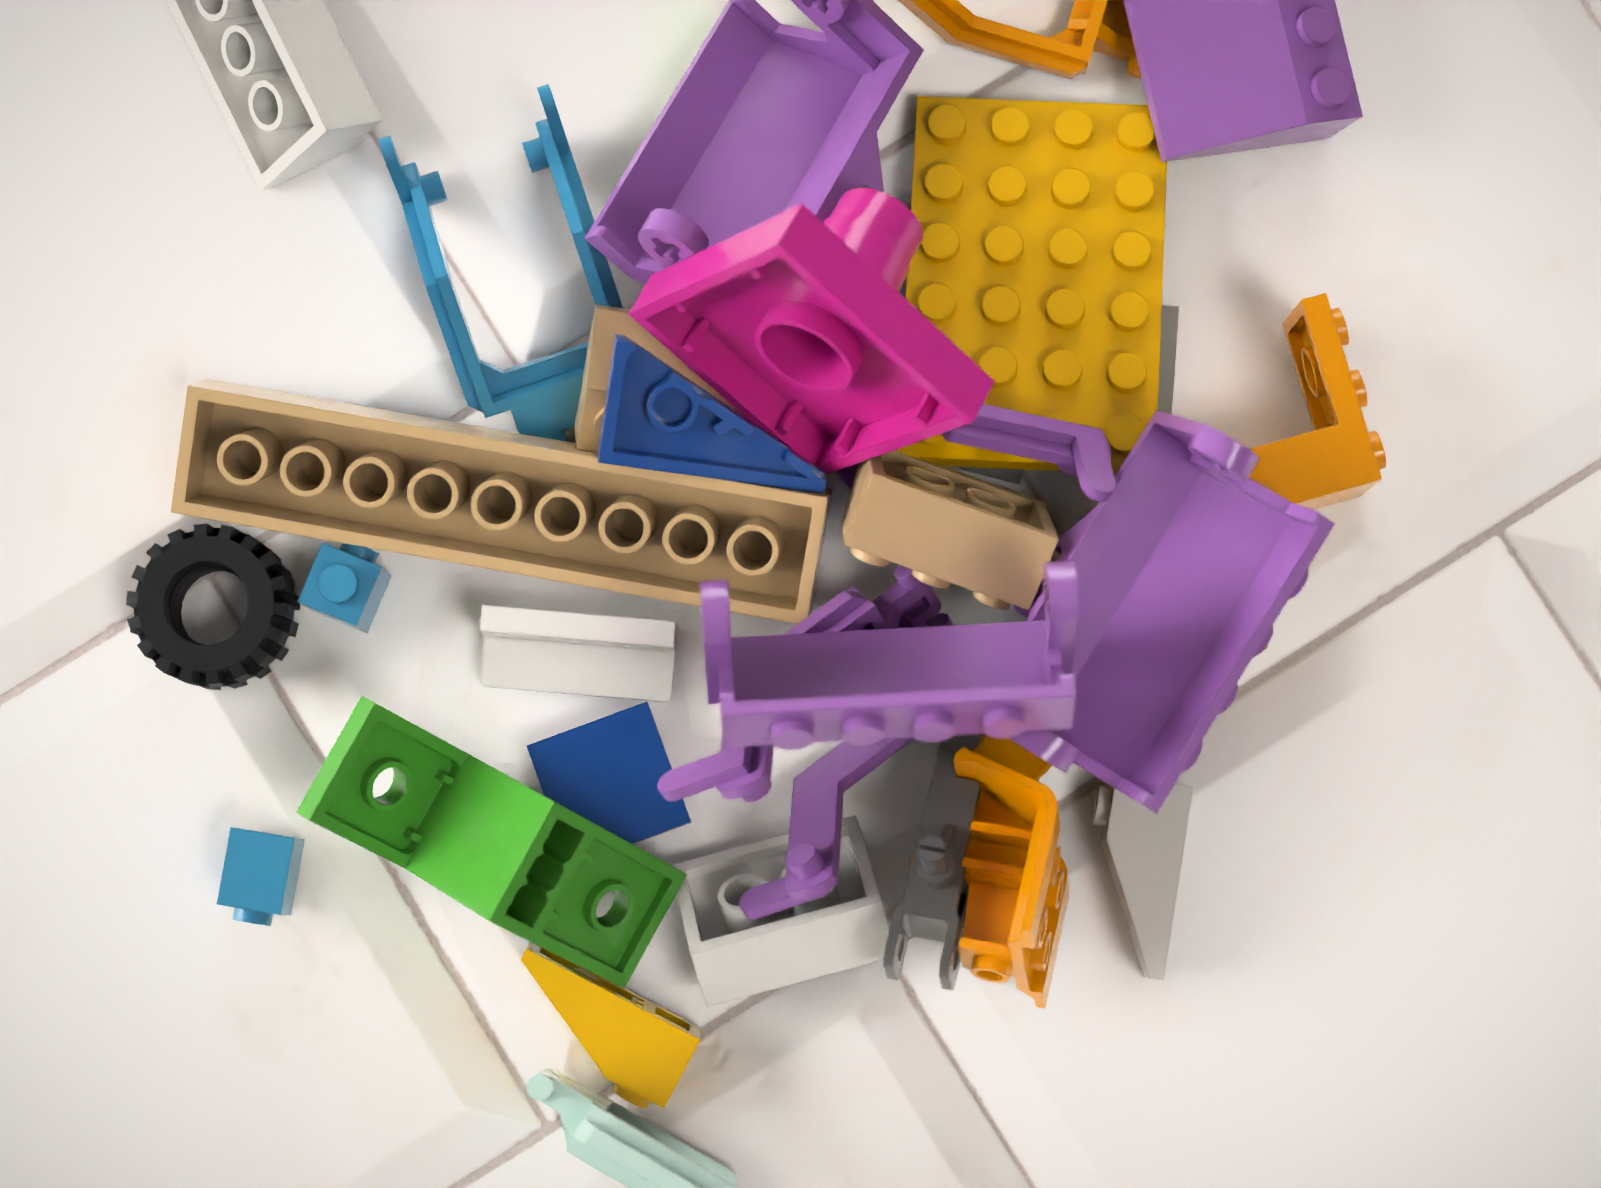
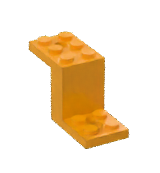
[1249,293,1386,651]

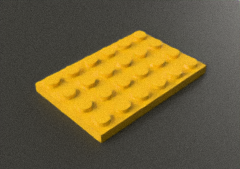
[897,96,1167,474]

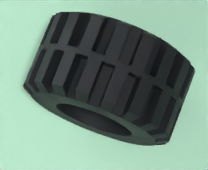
[126,523,300,690]

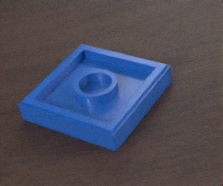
[526,701,692,844]

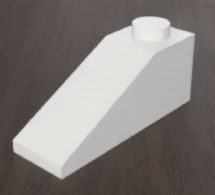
[1092,784,1193,980]

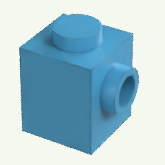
[297,543,392,633]
[216,827,305,926]

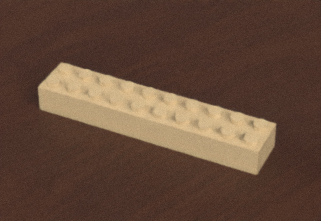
[170,379,833,624]

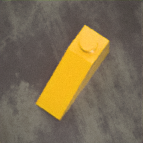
[521,942,702,1109]

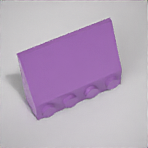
[1123,0,1363,163]

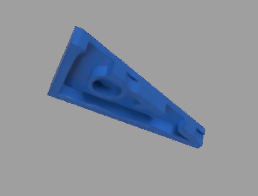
[597,334,827,493]

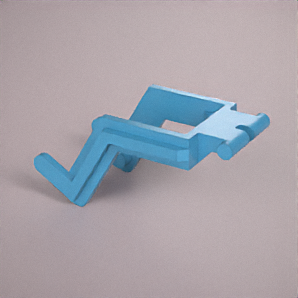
[378,83,623,441]

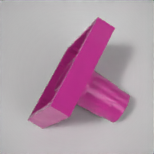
[628,188,995,475]

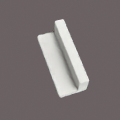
[479,605,678,703]

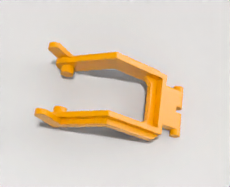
[898,0,1142,79]

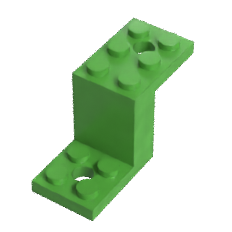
[296,695,687,989]

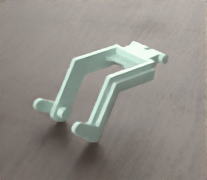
[526,1068,737,1188]

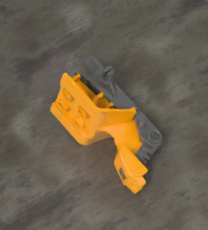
[883,733,1070,1009]

